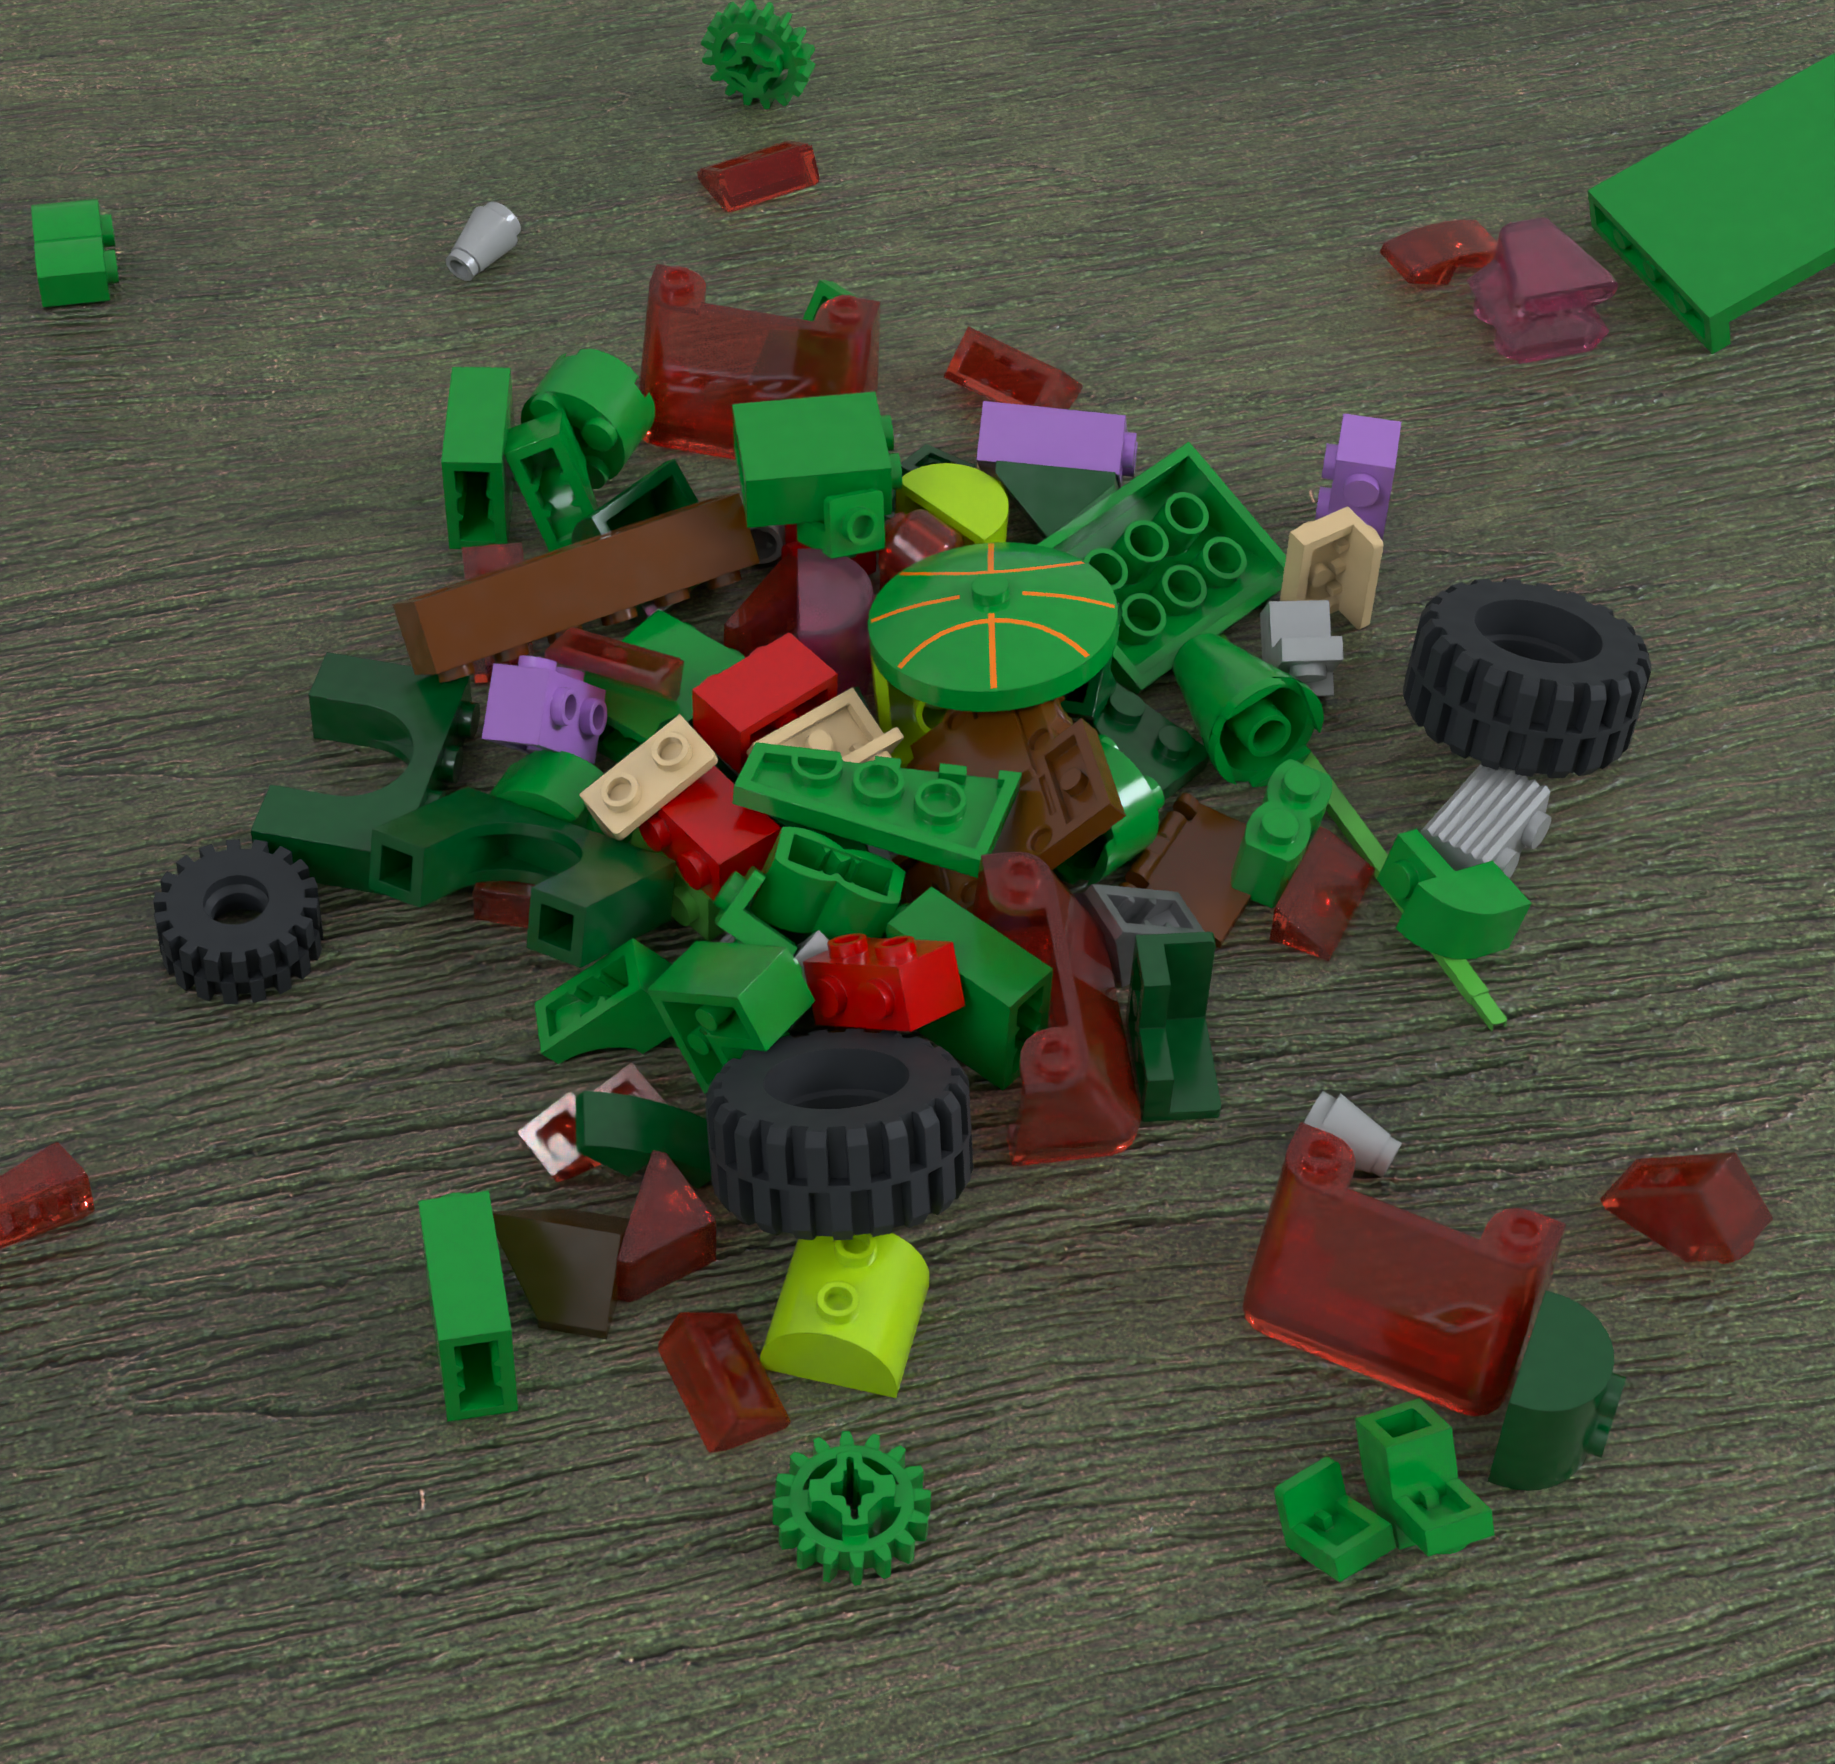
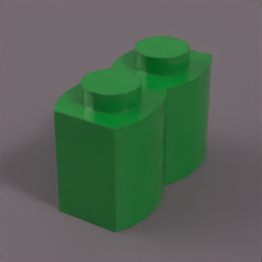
[31,199,119,307]
[1231,759,1332,908]
[750,827,905,940]

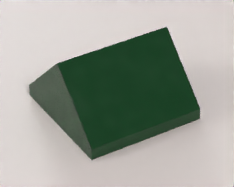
[995,460,1119,540]

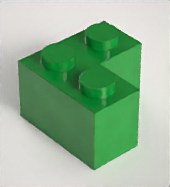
[647,941,815,1094]

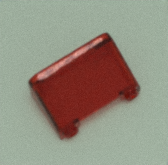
[639,264,881,460]
[972,852,1141,1167]
[1242,1122,1566,1416]

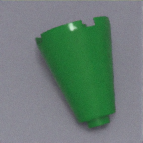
[1173,633,1324,787]

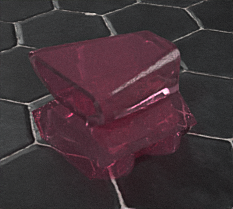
[1466,217,1618,364]

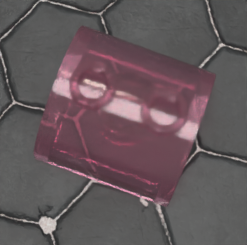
[796,548,878,697]

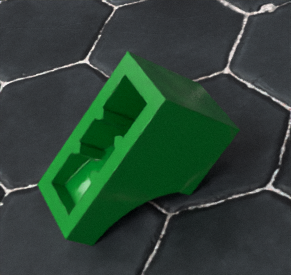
[504,408,599,552]
[534,938,672,1064]

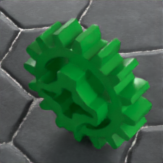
[701,0,816,109]
[772,1431,931,1586]

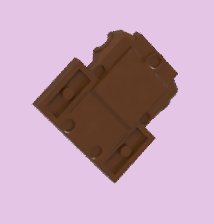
[891,695,1126,921]

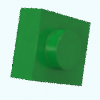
[797,488,885,560]
[712,866,798,955]
[1274,1456,1396,1583]

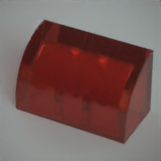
[943,326,1084,410]

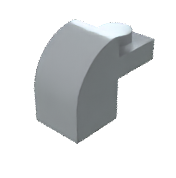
[1260,600,1343,697]

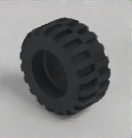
[1403,578,1652,778]
[705,1029,973,1241]

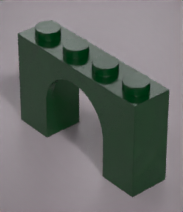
[251,652,480,895]
[368,787,677,968]

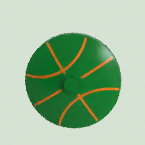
[868,542,1119,712]

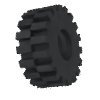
[153,839,324,1004]

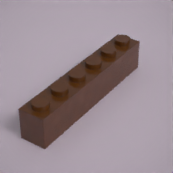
[392,493,760,683]

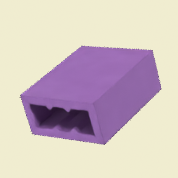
[976,401,1138,488]

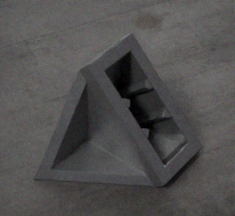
[1062,884,1205,988]

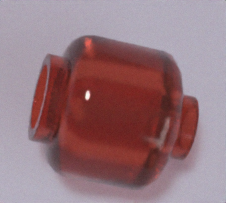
[875,509,965,580]

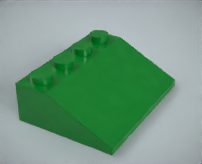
[1037,442,1286,695]

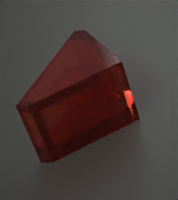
[616,1150,716,1303]

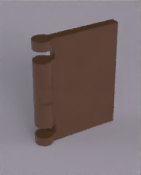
[1118,793,1251,948]

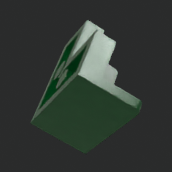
[1126,932,1221,1122]

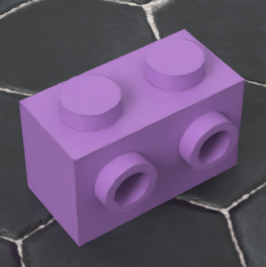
[1315,413,1402,541]
[482,655,607,764]

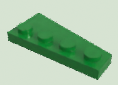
[732,742,1022,879]

